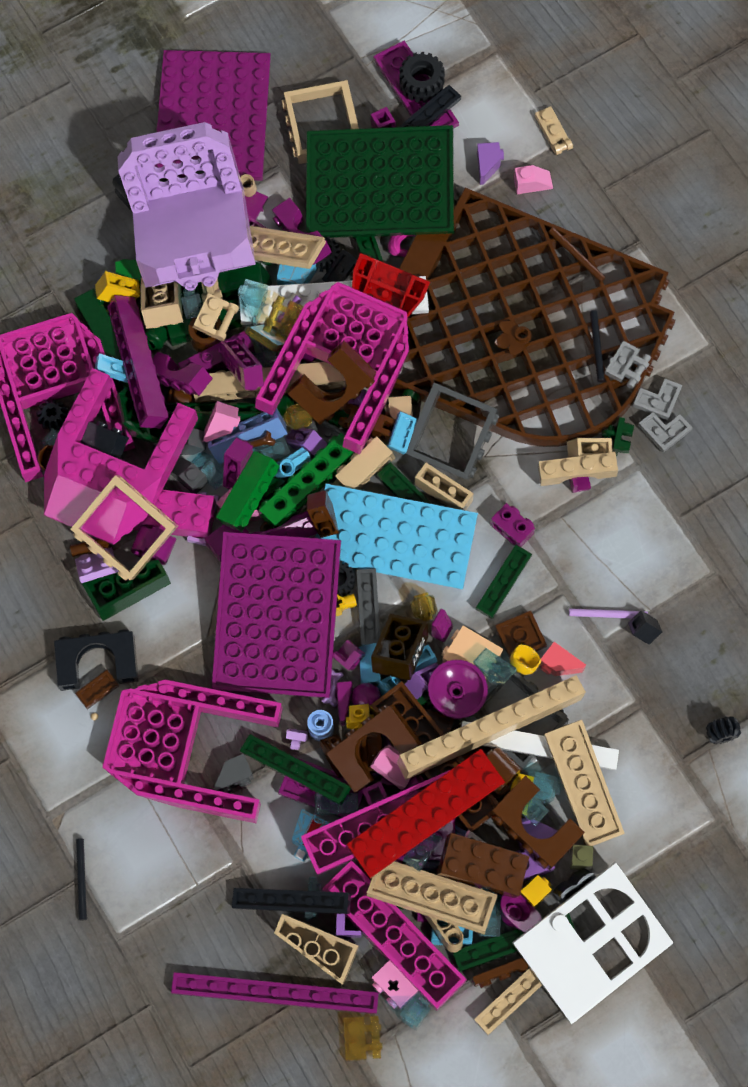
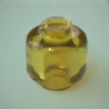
[284,404,313,430]
[410,592,438,621]

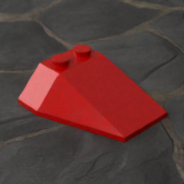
[352,253,430,318]

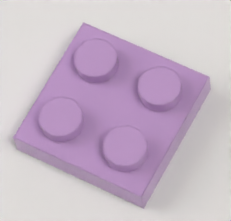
[75,547,119,583]

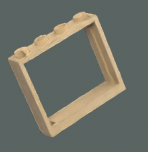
[281,80,359,164]
[71,475,178,580]

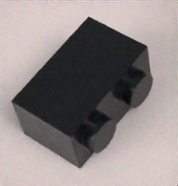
[81,421,129,459]

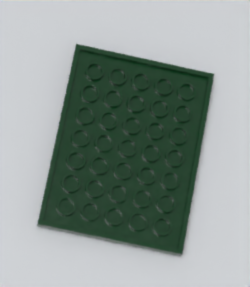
[306,125,454,238]

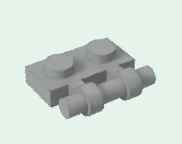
[605,341,651,389]

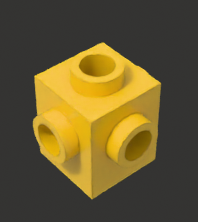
[346,704,374,733]

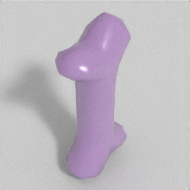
[322,669,344,707]

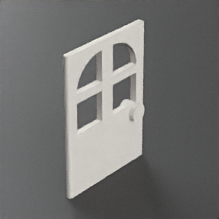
[512,862,673,1025]

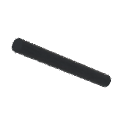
[590,310,605,383]
[76,839,87,921]

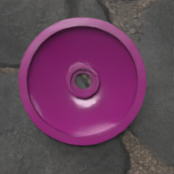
[428,660,488,719]

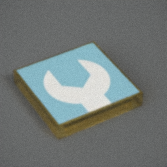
[245,324,287,352]

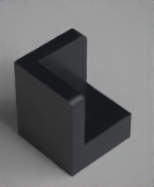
[628,610,662,644]

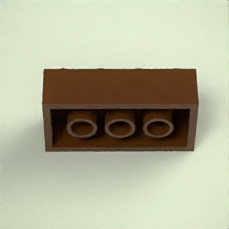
[436,833,529,898]

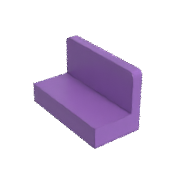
[336,914,362,938]

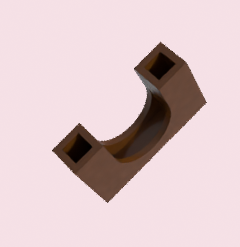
[288,340,376,424]
[326,704,422,793]
[490,775,585,870]

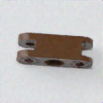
[338,404,396,442]

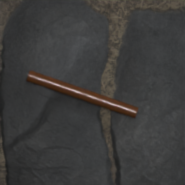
[549,227,606,283]

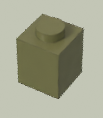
[570,845,593,870]

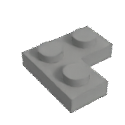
[633,379,682,420]
[638,412,692,453]

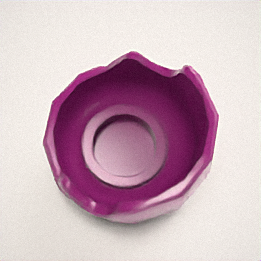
[351,683,381,714]

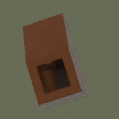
[307,490,339,538]

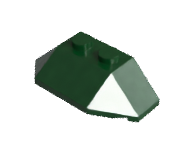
[117,386,162,444]

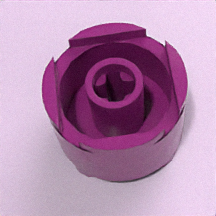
[131,525,177,565]

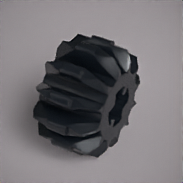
[36,399,68,432]
[706,716,741,744]

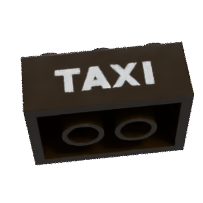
[371,613,428,680]

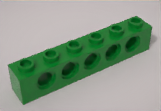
[259,433,355,529]

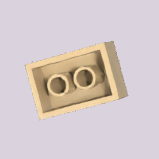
[141,278,183,329]

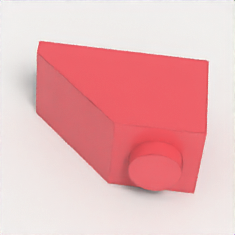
[540,642,586,676]

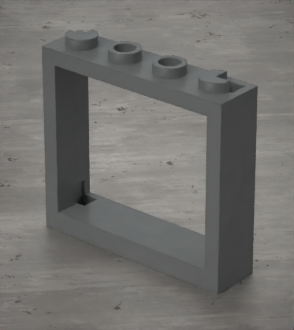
[405,383,500,481]
[461,666,569,772]

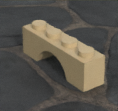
[538,452,618,486]

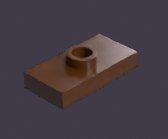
[75,670,119,710]

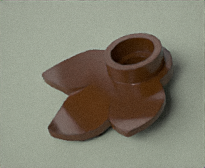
[495,321,531,356]

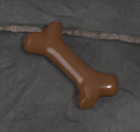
[242,431,276,448]

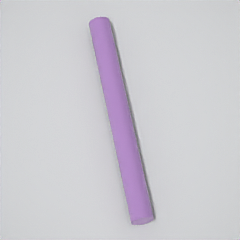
[569,608,648,619]

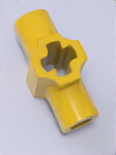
[336,594,357,616]

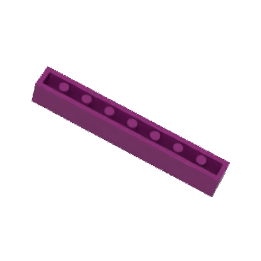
[108,295,168,429]

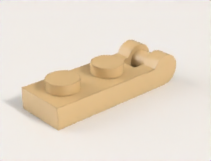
[535,106,573,155]

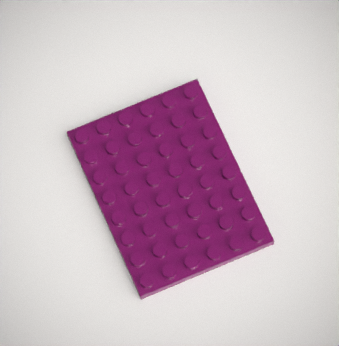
[155,50,271,181]
[212,532,341,698]

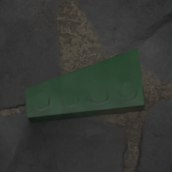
[191,262,272,306]
[82,559,171,621]

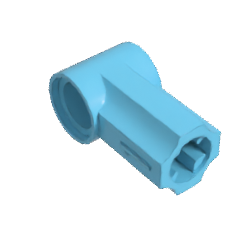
[275,447,311,478]

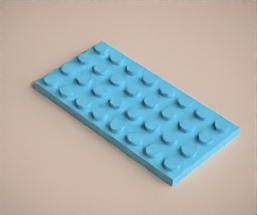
[315,484,478,589]

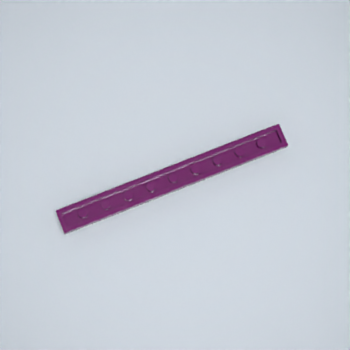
[171,972,379,1014]

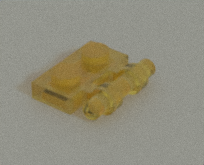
[263,295,304,340]
[343,1016,383,1061]

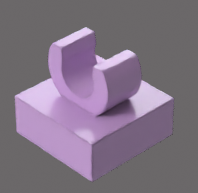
[286,728,308,750]

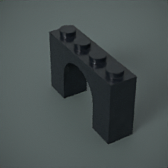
[54,629,139,691]

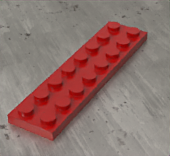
[347,749,505,879]

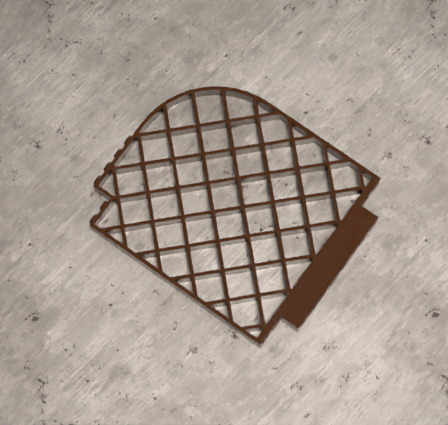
[393,187,676,447]

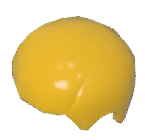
[509,644,541,675]

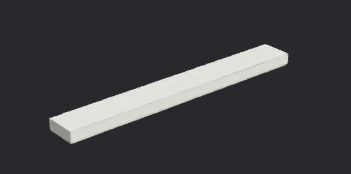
[461,721,619,770]

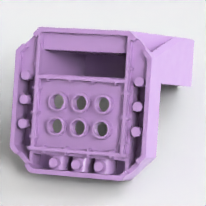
[118,122,256,291]

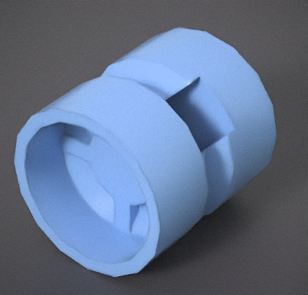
[307,710,334,741]

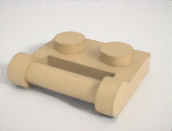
[193,293,239,341]

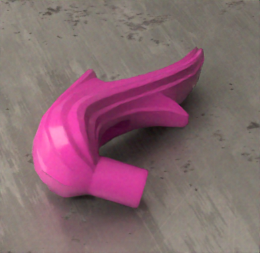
[388,235,415,257]

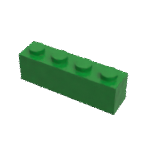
[216,451,280,532]

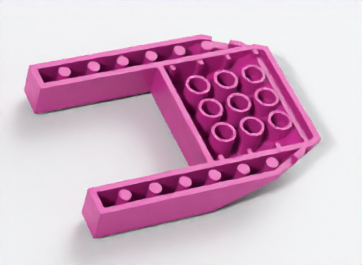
[255,282,409,455]
[0,313,135,482]
[44,368,198,545]
[103,680,283,824]

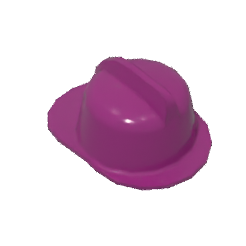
[500,894,542,932]

